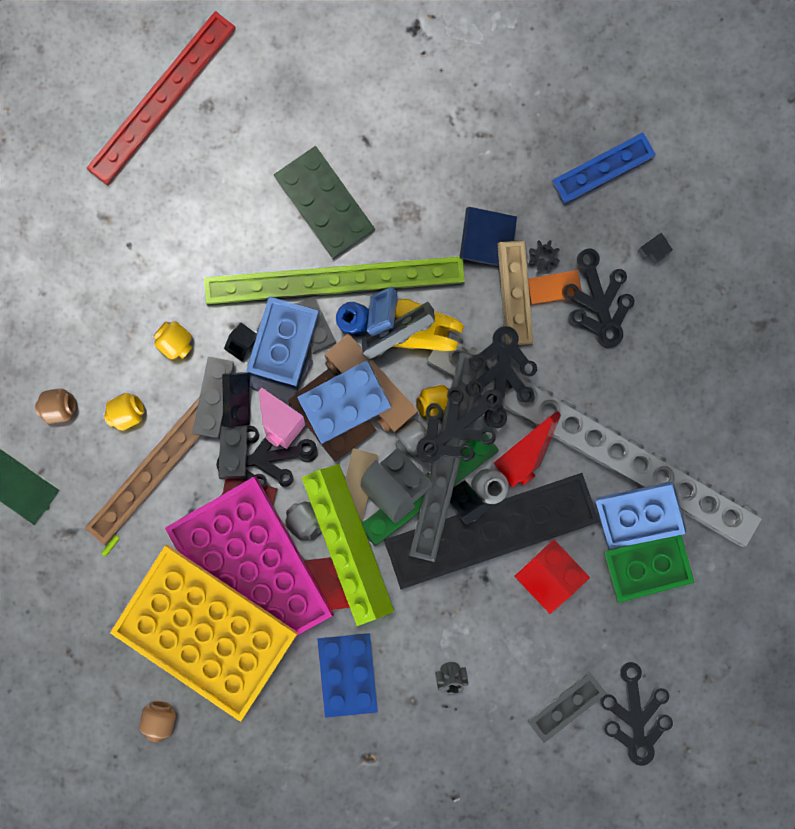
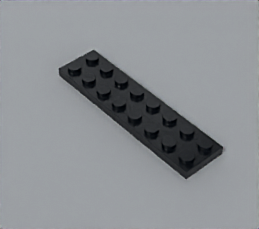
[384,473,599,590]

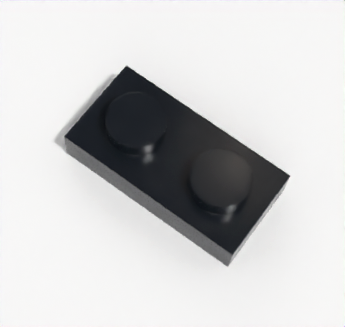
[222,372,250,427]
[450,480,488,525]

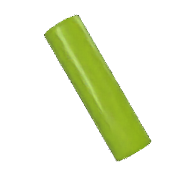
[101,535,120,557]

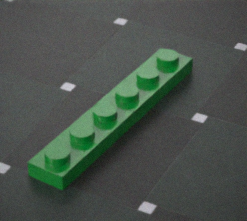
[362,433,500,546]

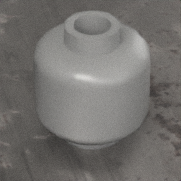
[395,419,433,458]
[472,468,509,504]
[285,501,321,540]

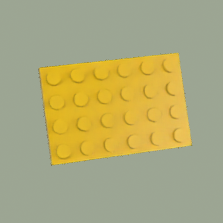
[110,545,298,722]

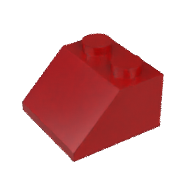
[514,539,590,614]

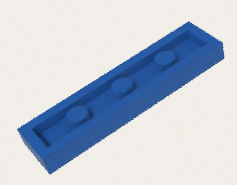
[552,132,656,204]

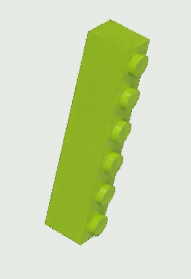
[301,464,395,626]

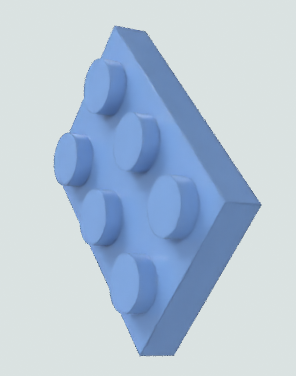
[246,296,320,387]
[297,360,392,444]
[596,481,687,549]

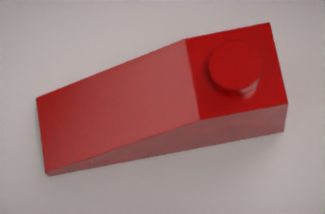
[493,411,561,487]

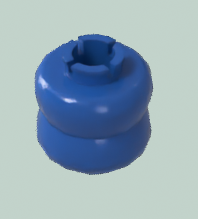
[336,302,369,336]

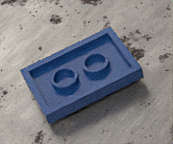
[317,633,378,718]

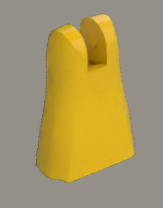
[392,298,464,351]

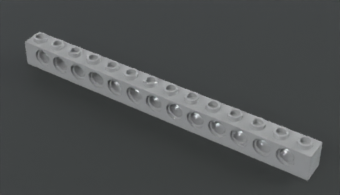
[427,333,762,547]

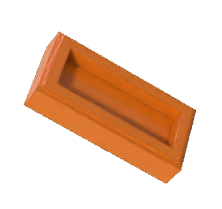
[528,270,582,305]

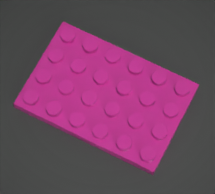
[165,476,334,635]

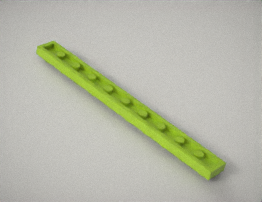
[204,256,465,304]

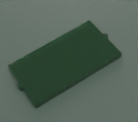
[0,449,60,525]

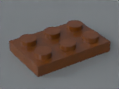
[287,368,376,462]

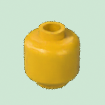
[153,321,192,360]
[416,385,449,420]
[104,392,145,431]

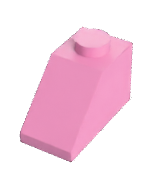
[258,388,305,449]

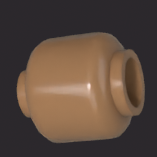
[35,388,76,424]
[139,700,176,742]

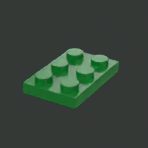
[604,535,695,603]

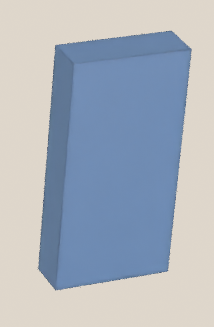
[367,287,397,337]

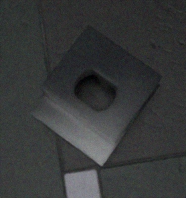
[638,233,673,265]
[224,323,257,362]

